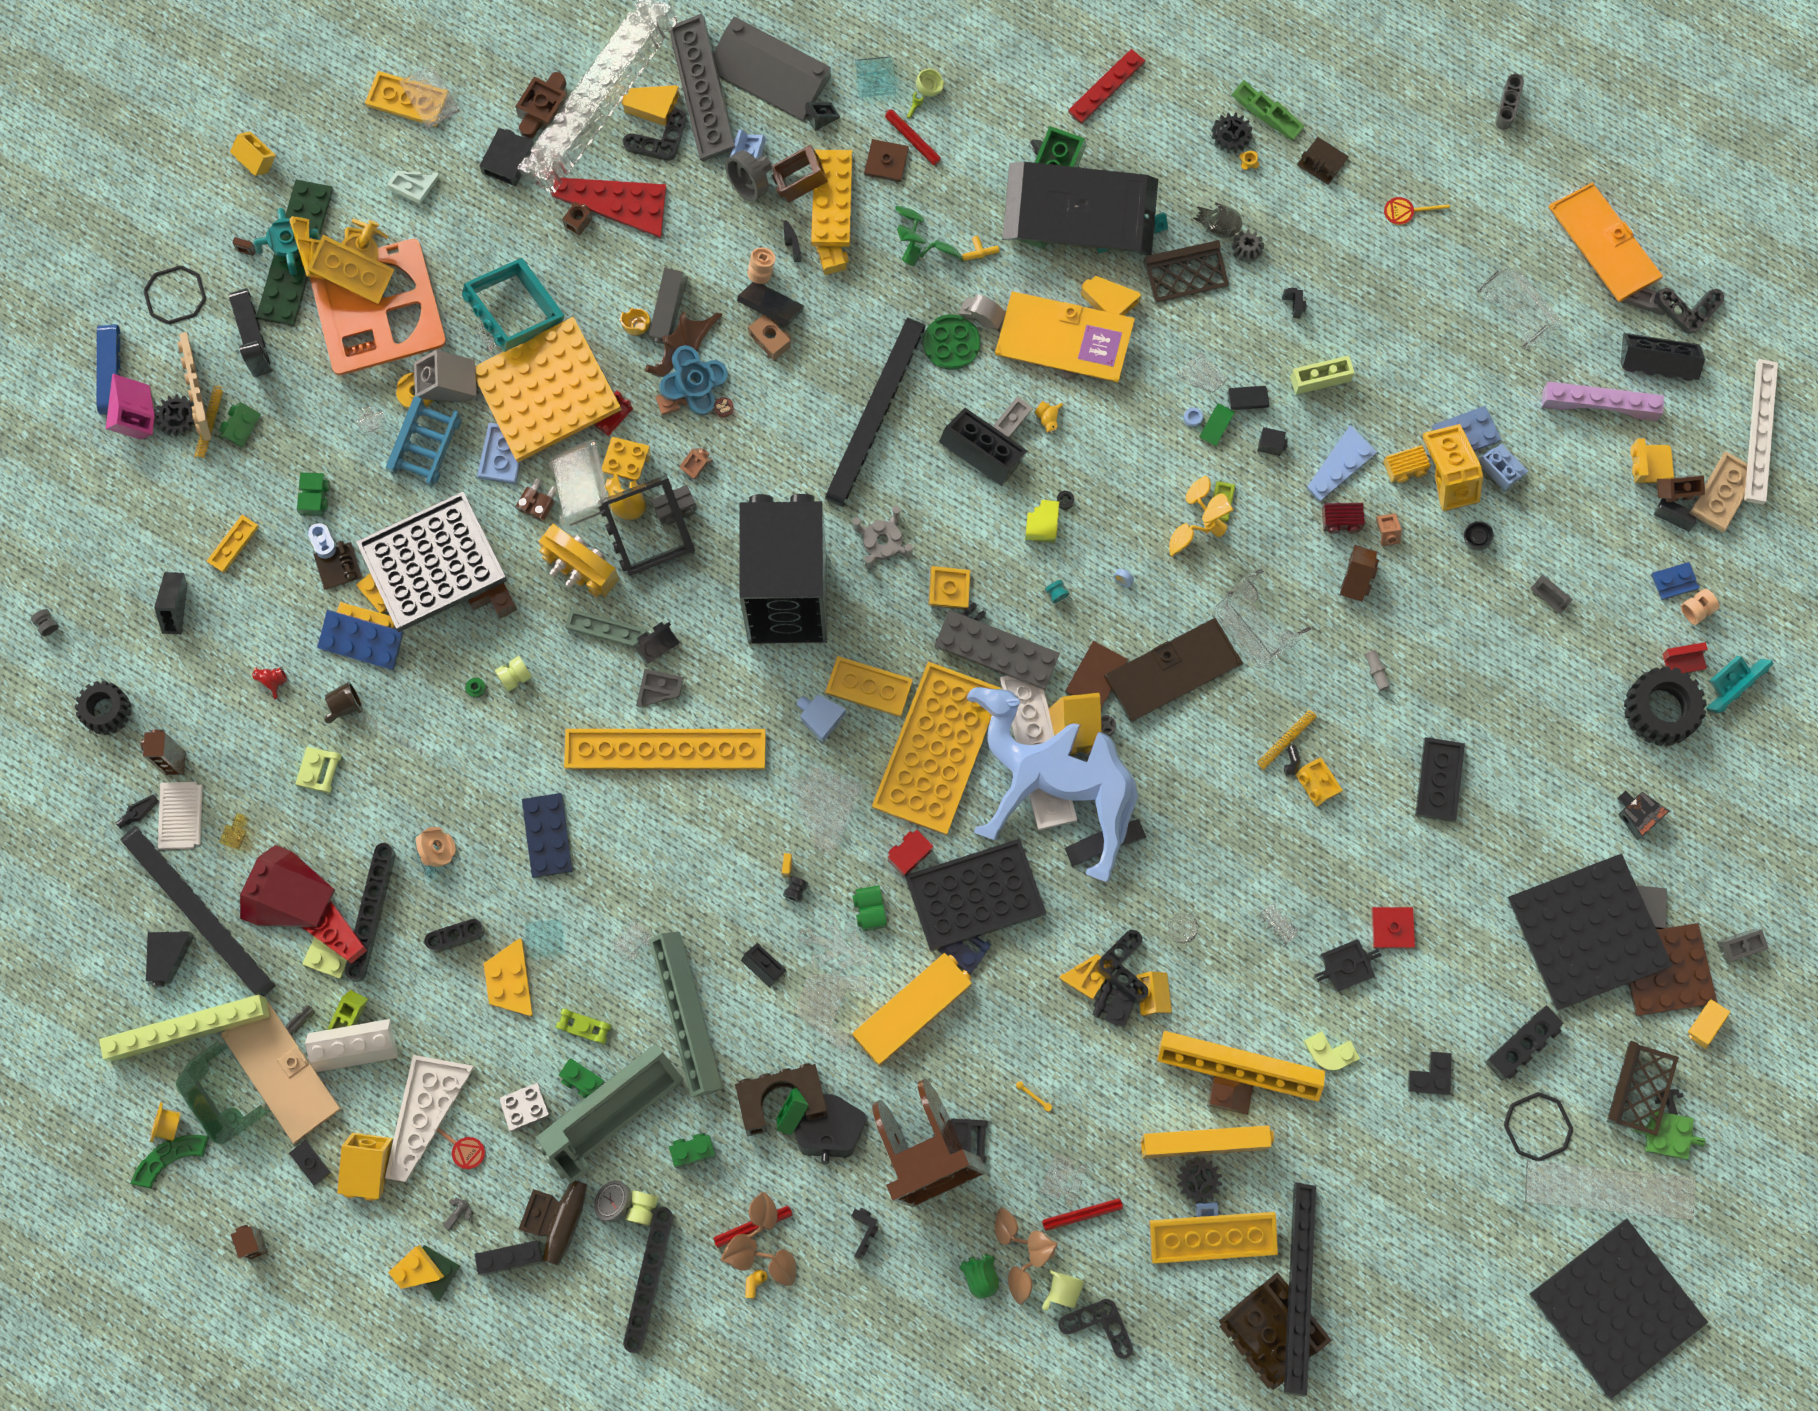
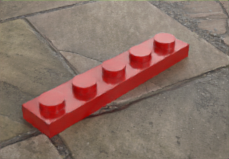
[1068,49,1145,124]

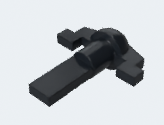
[1654,1089,1684,1115]

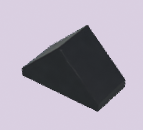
[805,102,840,131]

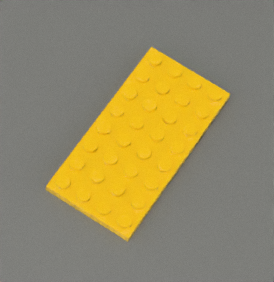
[872,661,1003,836]

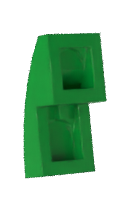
[1199,403,1235,446]

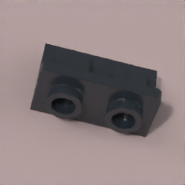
[633,622,680,665]

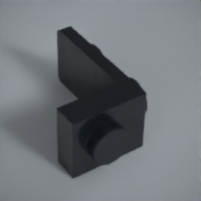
[851,1208,879,1259]

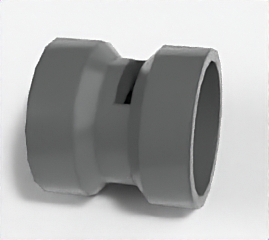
[31,609,59,637]

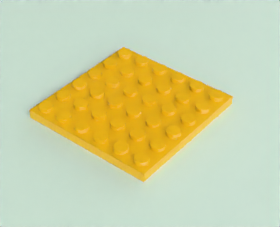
[475,317,622,463]

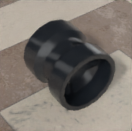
[783,876,809,903]

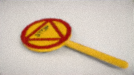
[1384,197,1450,225]

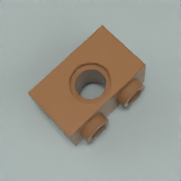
[748,315,791,361]

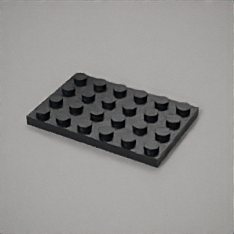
[905,839,1046,952]

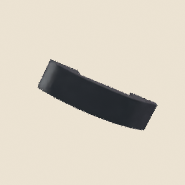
[1064,819,1147,867]

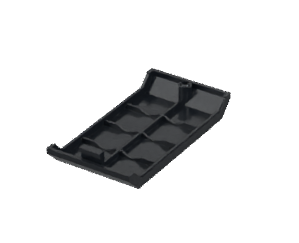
[1002,162,1159,255]

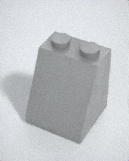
[414,350,477,402]

